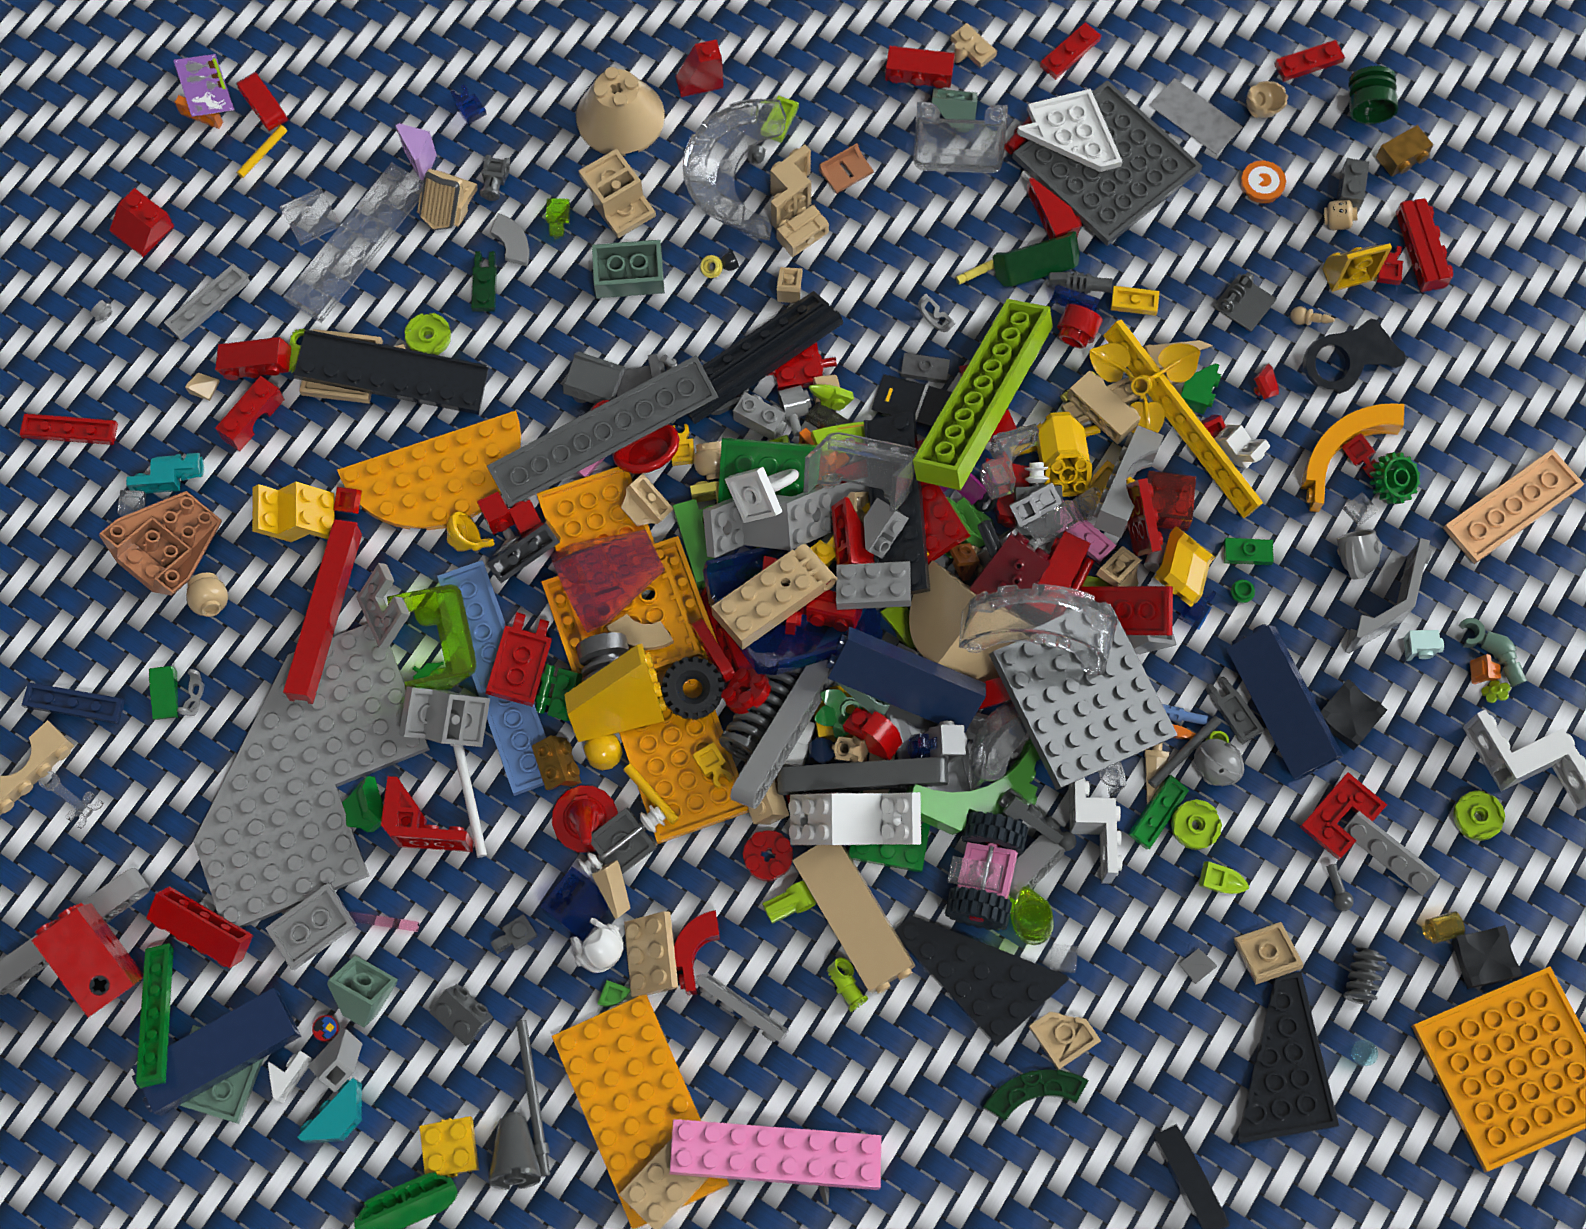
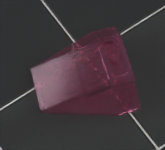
[551,530,665,633]

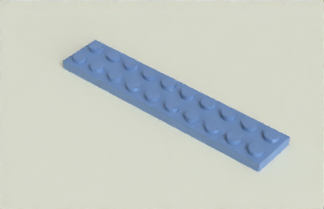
[437,560,546,796]

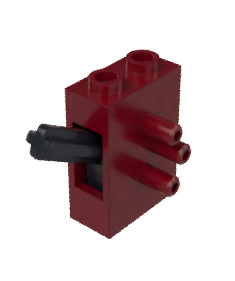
[969,520,1051,618]

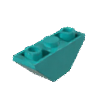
[297,1077,362,1143]

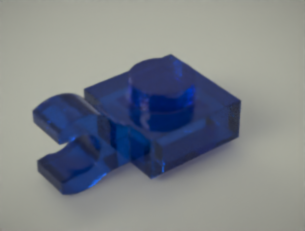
[908,733,938,759]

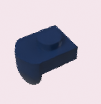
[807,738,834,765]

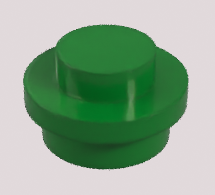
[1231,580,1255,603]

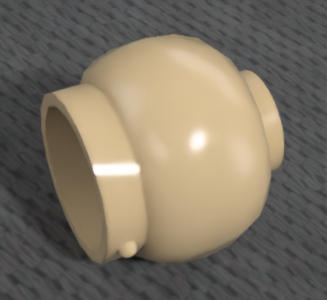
[694,441,722,480]
[186,572,228,617]

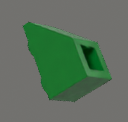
[1180,363,1221,415]

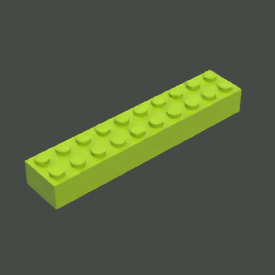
[913,299,1053,491]

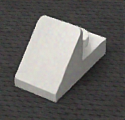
[268,1051,314,1103]

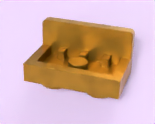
[532,735,582,790]

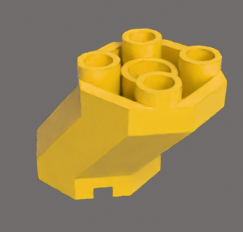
[1035,412,1092,497]
[1154,526,1216,607]

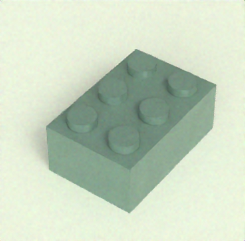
[592,240,665,298]

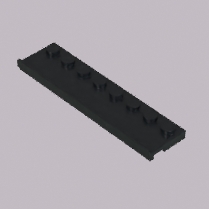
[686,291,843,424]
[294,330,489,415]
[864,411,930,595]

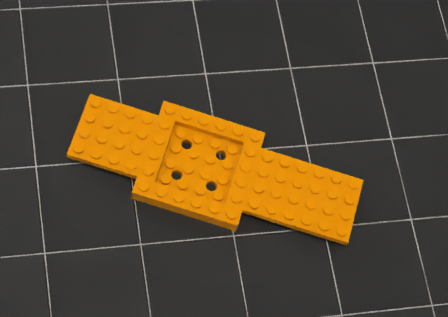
[537,467,750,844]

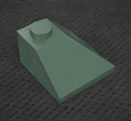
[932,88,977,131]
[327,955,398,1028]

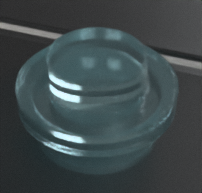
[1351,1040,1378,1066]

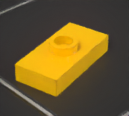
[1111,286,1159,316]

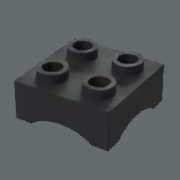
[1321,679,1388,751]
[1451,925,1522,989]

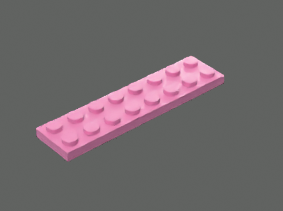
[669,1119,881,1190]

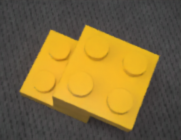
[252,482,334,542]

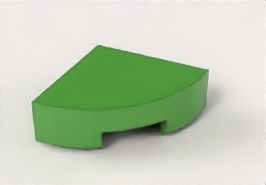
[597,980,631,1007]

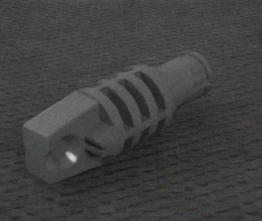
[1048,271,1113,294]

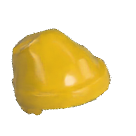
[447,511,494,552]

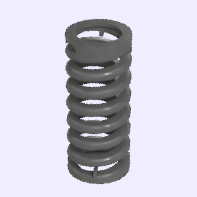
[719,654,805,763]

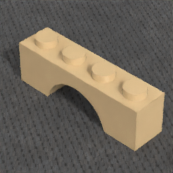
[0,720,74,815]

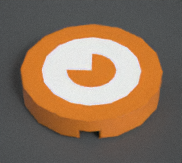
[1240,160,1286,203]

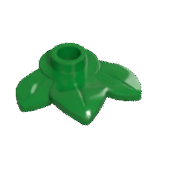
[814,689,863,738]

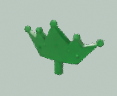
[412,662,444,688]

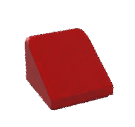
[1201,415,1226,438]

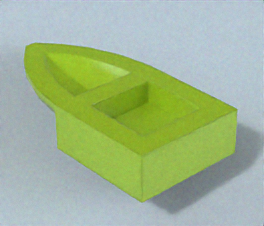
[809,384,854,411]
[1198,861,1249,894]

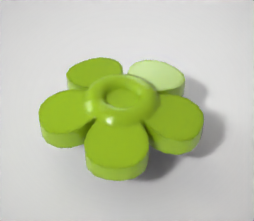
[1481,680,1511,703]

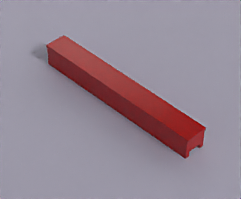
[283,519,362,704]

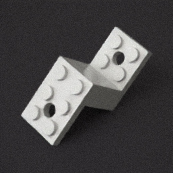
[1463,709,1586,810]
[789,793,921,845]

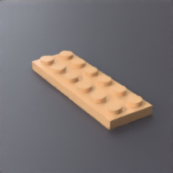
[1443,449,1584,564]

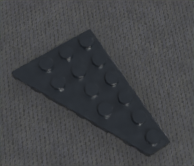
[895,915,1069,1047]
[1237,972,1339,1144]

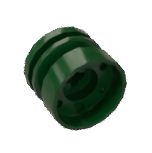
[1348,66,1398,124]

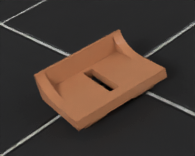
[819,143,874,194]

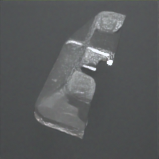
[914,102,1008,173]

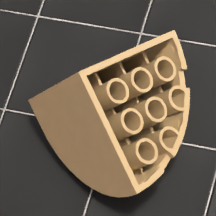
[909,560,1032,682]

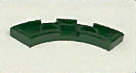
[983,1070,1089,1122]

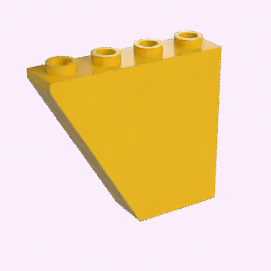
[564,644,667,742]

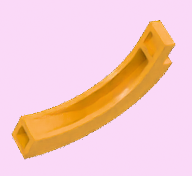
[1301,403,1405,512]

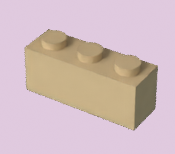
[1067,371,1141,445]

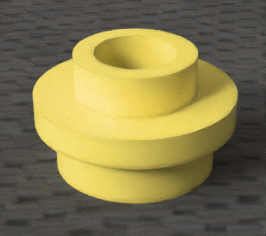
[700,255,723,278]

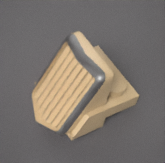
[417,169,477,230]

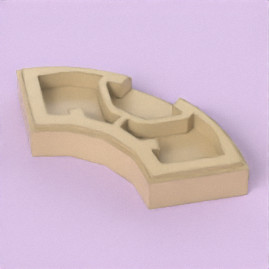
[606,614,674,650]

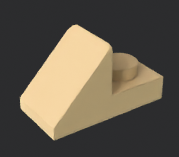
[777,267,803,303]

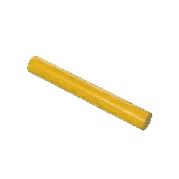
[237,125,287,178]
[623,764,679,825]

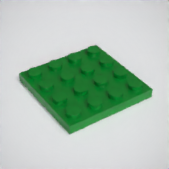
[718,438,818,503]

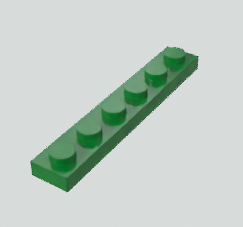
[136,943,174,1088]

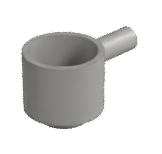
[778,385,811,437]

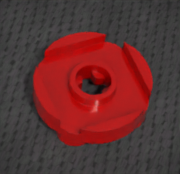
[721,668,771,714]
[743,830,793,882]

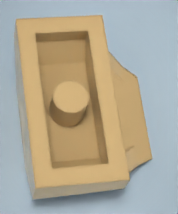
[621,473,673,526]
[1096,546,1141,586]

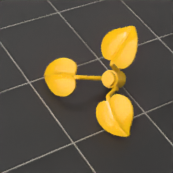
[1089,343,1201,433]

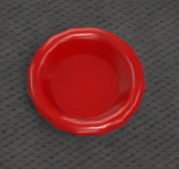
[612,424,680,474]

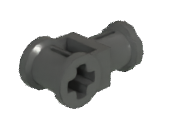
[480,155,510,201]

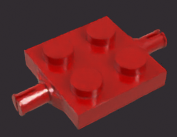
[767,342,837,391]

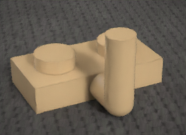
[951,23,997,68]

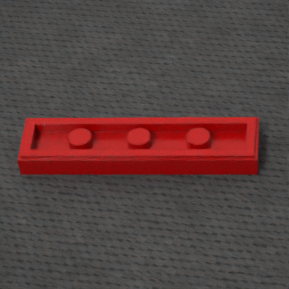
[19,413,118,445]

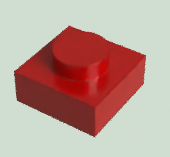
[333,487,362,514]

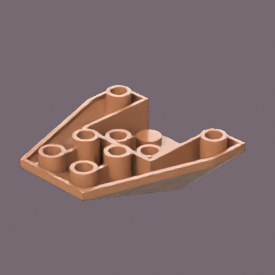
[99,491,222,596]

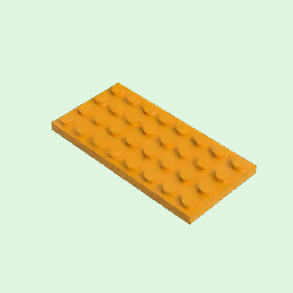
[552,995,729,1229]

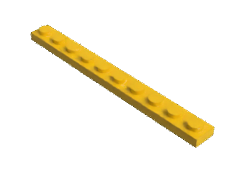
[1103,319,1263,518]

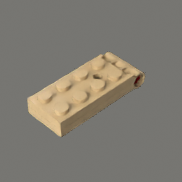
[711,544,838,650]

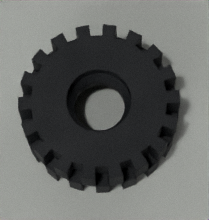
[662,656,724,720]

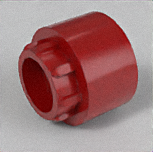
[1057,304,1103,349]

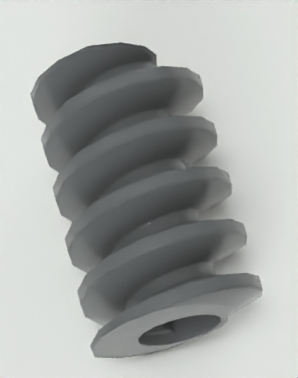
[1343,947,1387,1005]

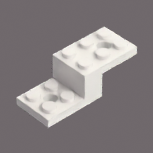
[1069,778,1122,884]

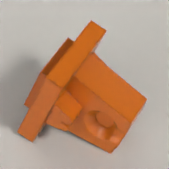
[1470,654,1501,684]

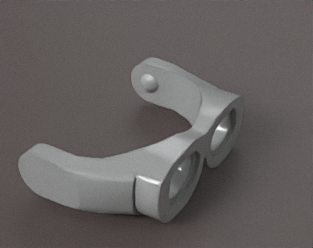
[177,669,204,716]

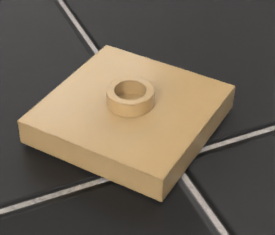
[1234,922,1303,985]

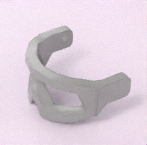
[918,294,955,332]

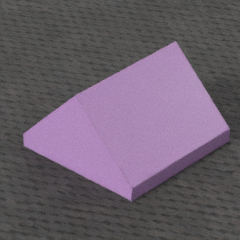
[396,123,437,183]

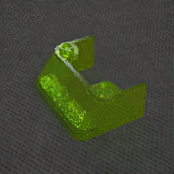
[386,585,477,691]

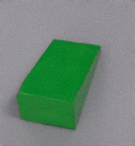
[149,666,178,720]

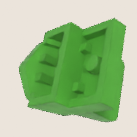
[945,497,994,559]

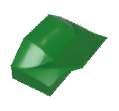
[342,776,383,832]

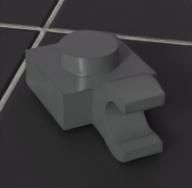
[491,914,538,954]

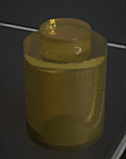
[1422,911,1465,944]

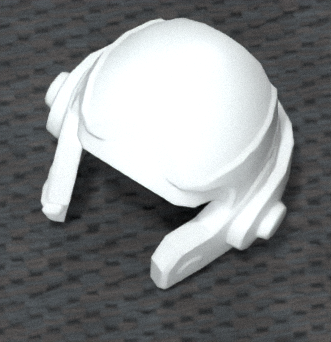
[570,918,623,973]

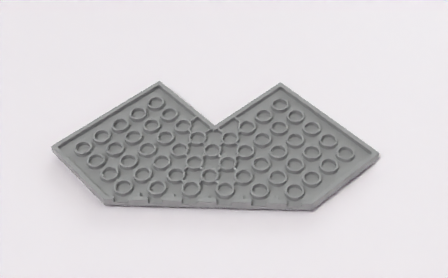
[193,624,430,928]

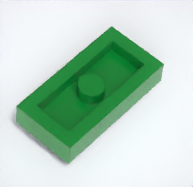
[1224,538,1274,565]

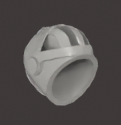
[1337,529,1382,580]
[1194,739,1244,786]

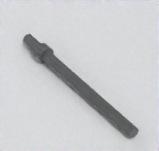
[516,1020,550,1177]

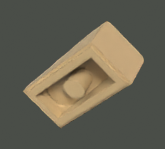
[592,860,630,919]

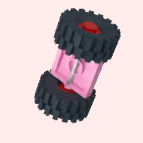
[945,811,1028,931]

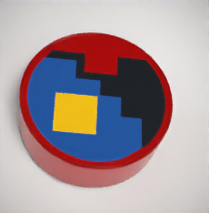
[312,1015,340,1042]

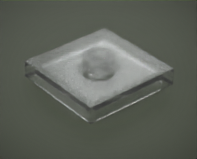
[280,188,341,246]

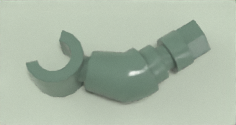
[1459,618,1527,687]

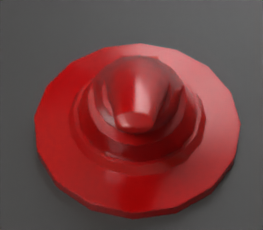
[552,786,618,853]

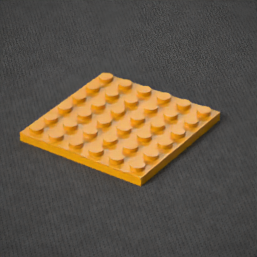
[1411,967,1586,1173]

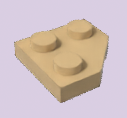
[1029,1012,1101,1070]

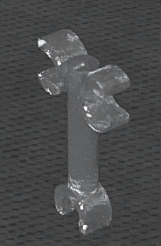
[39,770,104,829]

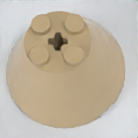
[576,67,665,156]

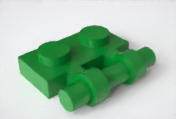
[535,664,583,721]

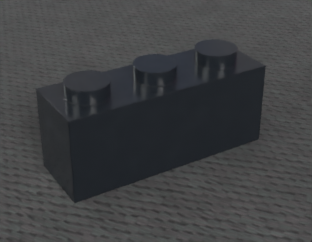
[487,518,561,583]

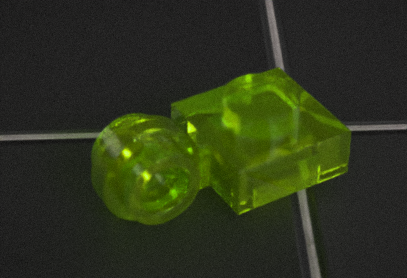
[546,199,570,239]

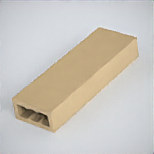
[792,845,916,994]

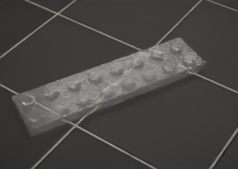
[283,163,424,323]

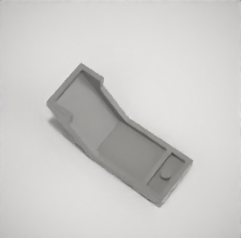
[1345,538,1432,654]

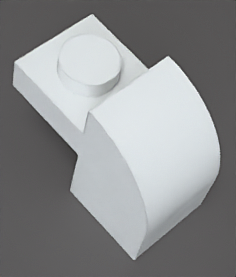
[1214,425,1271,469]

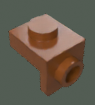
[950,543,980,581]

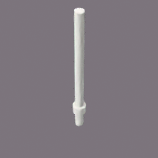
[450,744,487,858]

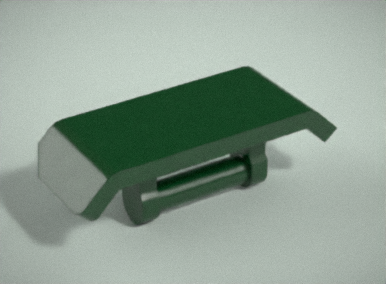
[993,231,1080,287]

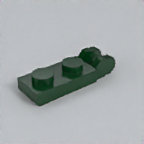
[471,251,497,312]

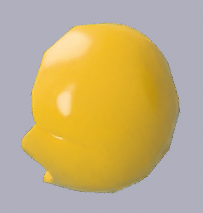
[583,734,623,771]

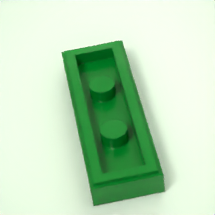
[1128,775,1189,850]

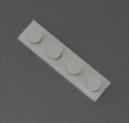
[164,264,250,341]
[1343,811,1440,896]
[695,972,790,1042]

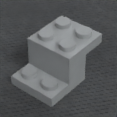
[399,686,490,747]

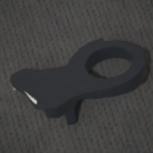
[1303,319,1405,394]

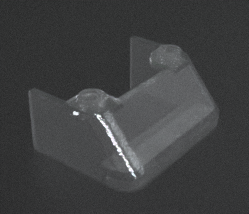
[804,432,918,512]

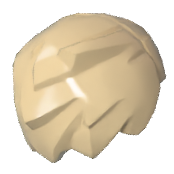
[1246,81,1288,118]

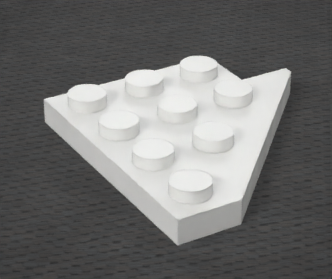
[1017,89,1123,172]

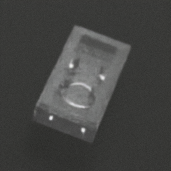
[948,856,1003,891]

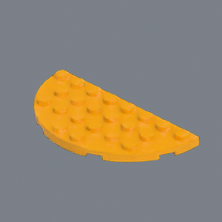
[337,411,522,530]

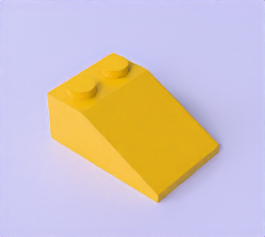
[1322,243,1392,292]

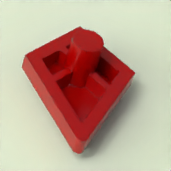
[1254,363,1279,400]

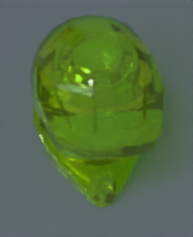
[1009,887,1054,945]

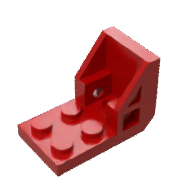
[381,776,474,852]

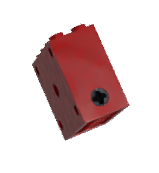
[31,903,144,1018]

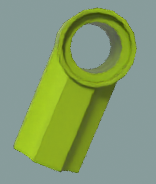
[762,881,817,924]

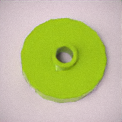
[405,313,452,355]
[1453,791,1505,841]
[1171,799,1222,850]

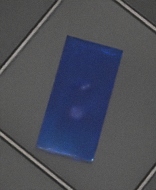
[1051,285,1100,312]

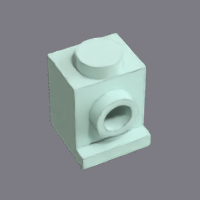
[1403,630,1444,661]

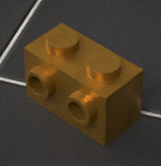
[1376,125,1434,177]

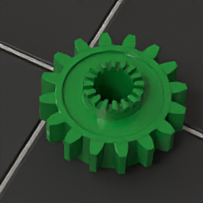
[1370,452,1420,504]

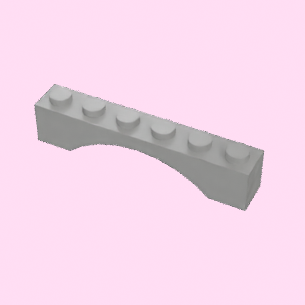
[1093,425,1164,538]

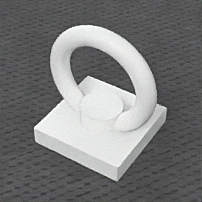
[725,467,799,523]

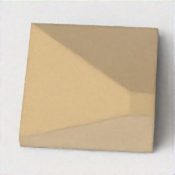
[185,373,220,401]

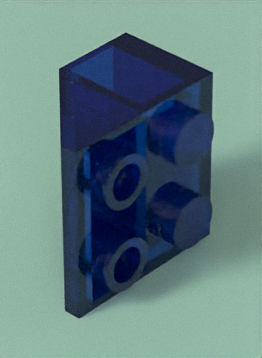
[540,867,609,942]

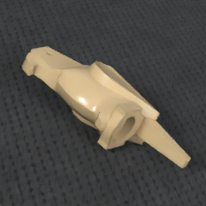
[832,735,868,763]

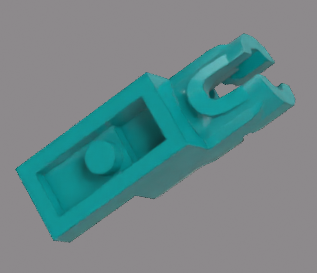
[126,453,204,494]

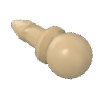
[1290,306,1335,325]

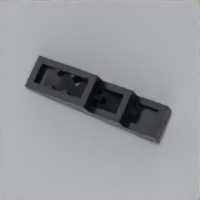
[1154,1124,1230,1229]

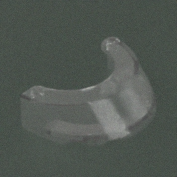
[683,99,786,240]
[959,584,1117,676]
[969,701,1126,796]

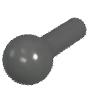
[1326,863,1354,911]

